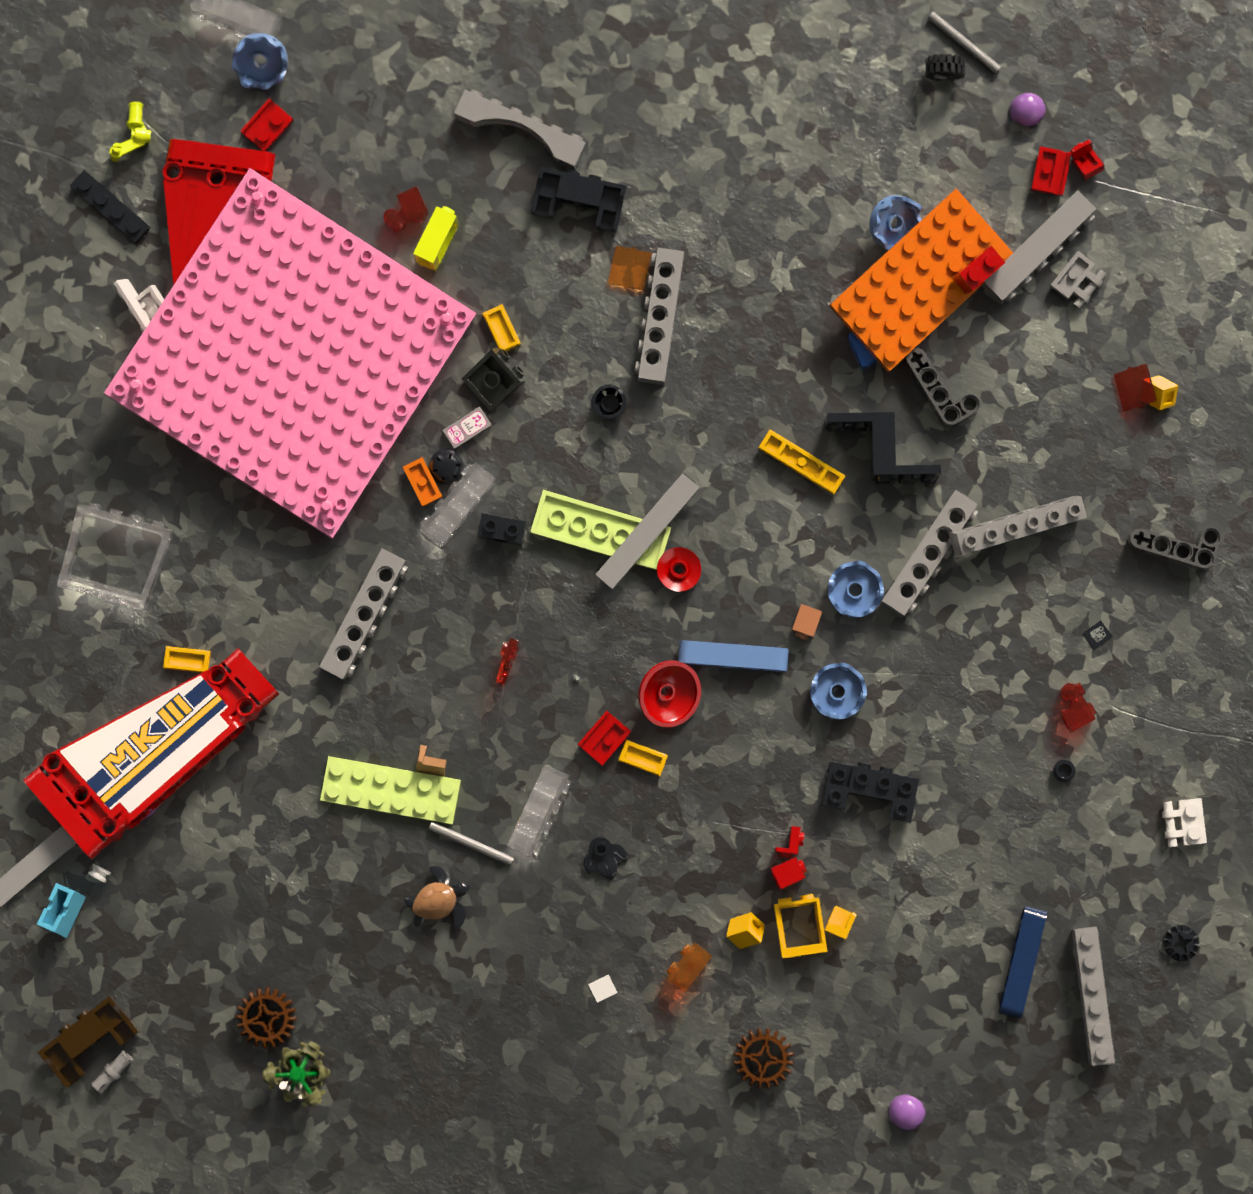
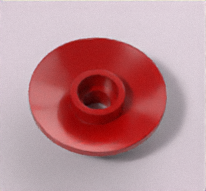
[657,547,701,592]

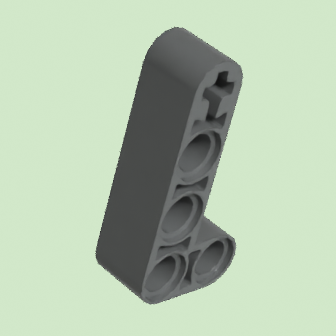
[905,348,980,428]
[1127,527,1221,571]

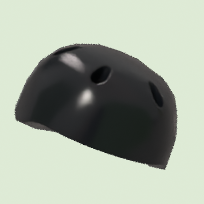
[591,384,627,420]
[429,448,464,484]

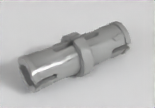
[91,1050,133,1093]

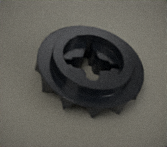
[1163,925,1200,961]

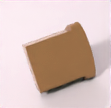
[416,745,446,777]

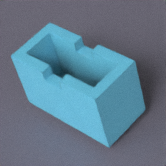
[37,883,86,938]

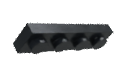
[70,170,151,244]

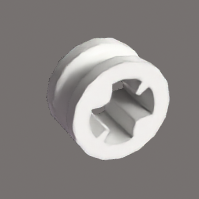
[88,864,111,883]

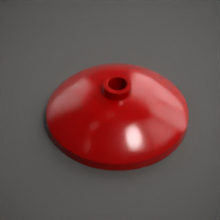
[638,660,701,727]

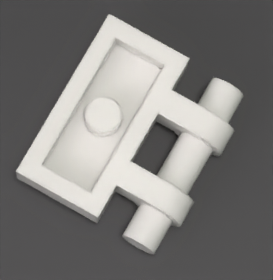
[1162,798,1207,847]

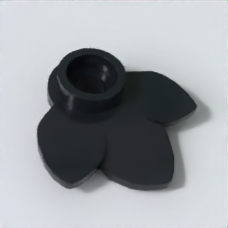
[584,837,628,879]

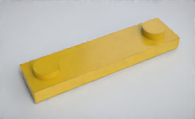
[758,429,845,495]

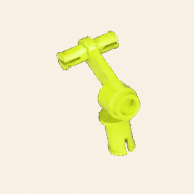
[109,102,151,162]

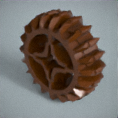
[236,987,297,1049]
[733,1028,794,1089]

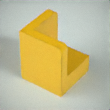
[1141,376,1178,410]
[824,906,857,939]
[726,912,765,949]

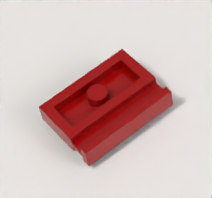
[240,98,294,152]
[1031,146,1071,197]
[578,711,631,766]

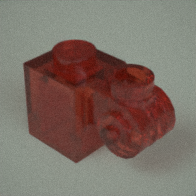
[383,186,429,233]
[1059,682,1096,733]

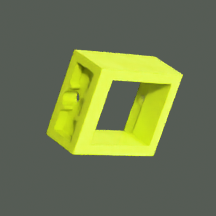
[413,206,459,272]

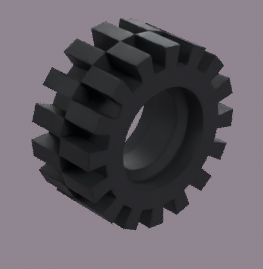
[925,54,965,81]

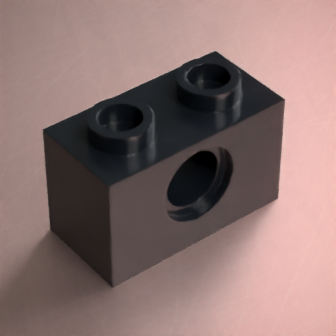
[478,513,527,546]

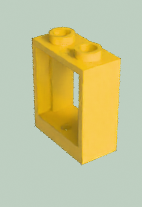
[774,894,827,958]

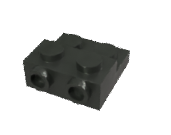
[461,348,526,412]

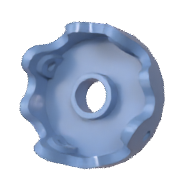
[232,33,288,90]
[869,195,923,250]
[827,561,884,618]
[810,663,867,720]

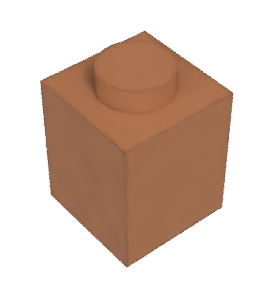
[792,604,822,641]

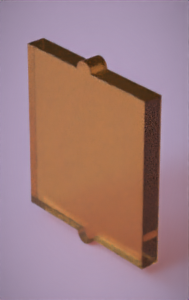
[608,245,652,291]

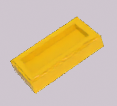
[482,304,521,352]
[163,646,211,673]
[618,740,668,777]

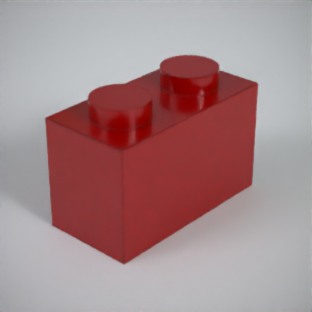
[952,246,1006,294]
[770,857,807,890]

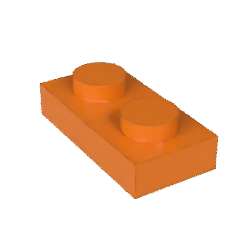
[403,457,443,507]

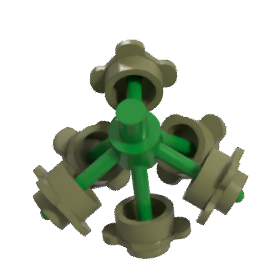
[263,1041,330,1107]

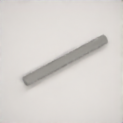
[928,12,1001,74]
[428,822,514,866]

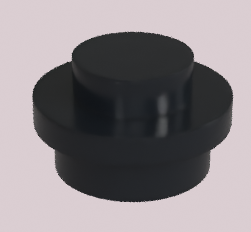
[1053,760,1076,782]

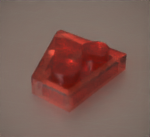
[496,638,520,685]

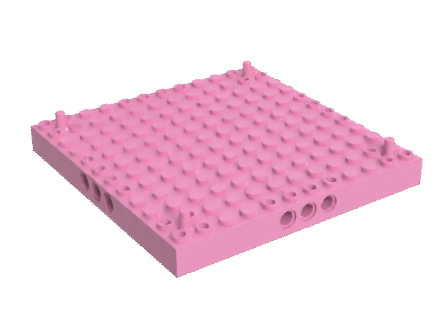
[104,168,476,539]

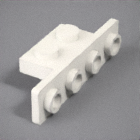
[114,279,164,332]

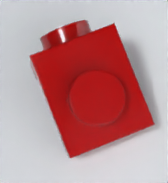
[1071,140,1105,180]
[775,826,804,858]

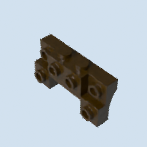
[37,996,140,1088]

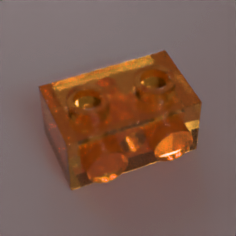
[666,942,712,992]

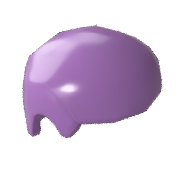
[1009,93,1046,126]
[888,1094,925,1130]

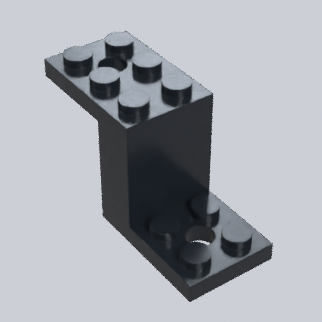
[825,412,941,484]

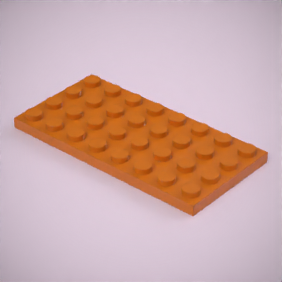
[829,188,1013,372]

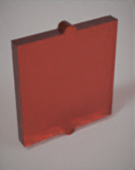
[1114,364,1157,412]

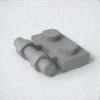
[1050,251,1107,309]

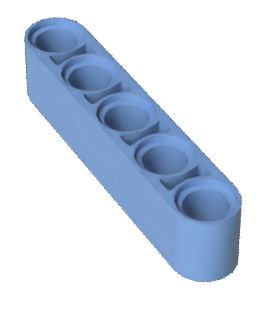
[678,640,789,672]

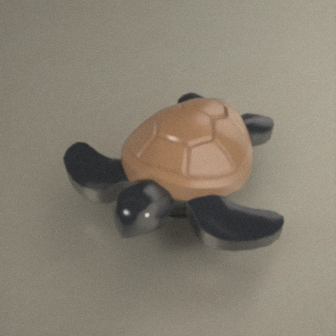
[404,866,470,928]

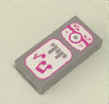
[442,407,492,449]

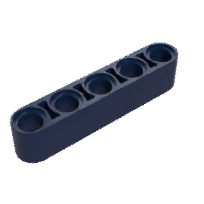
[999,906,1047,1019]

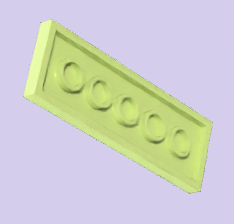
[530,490,671,570]
[320,756,461,824]

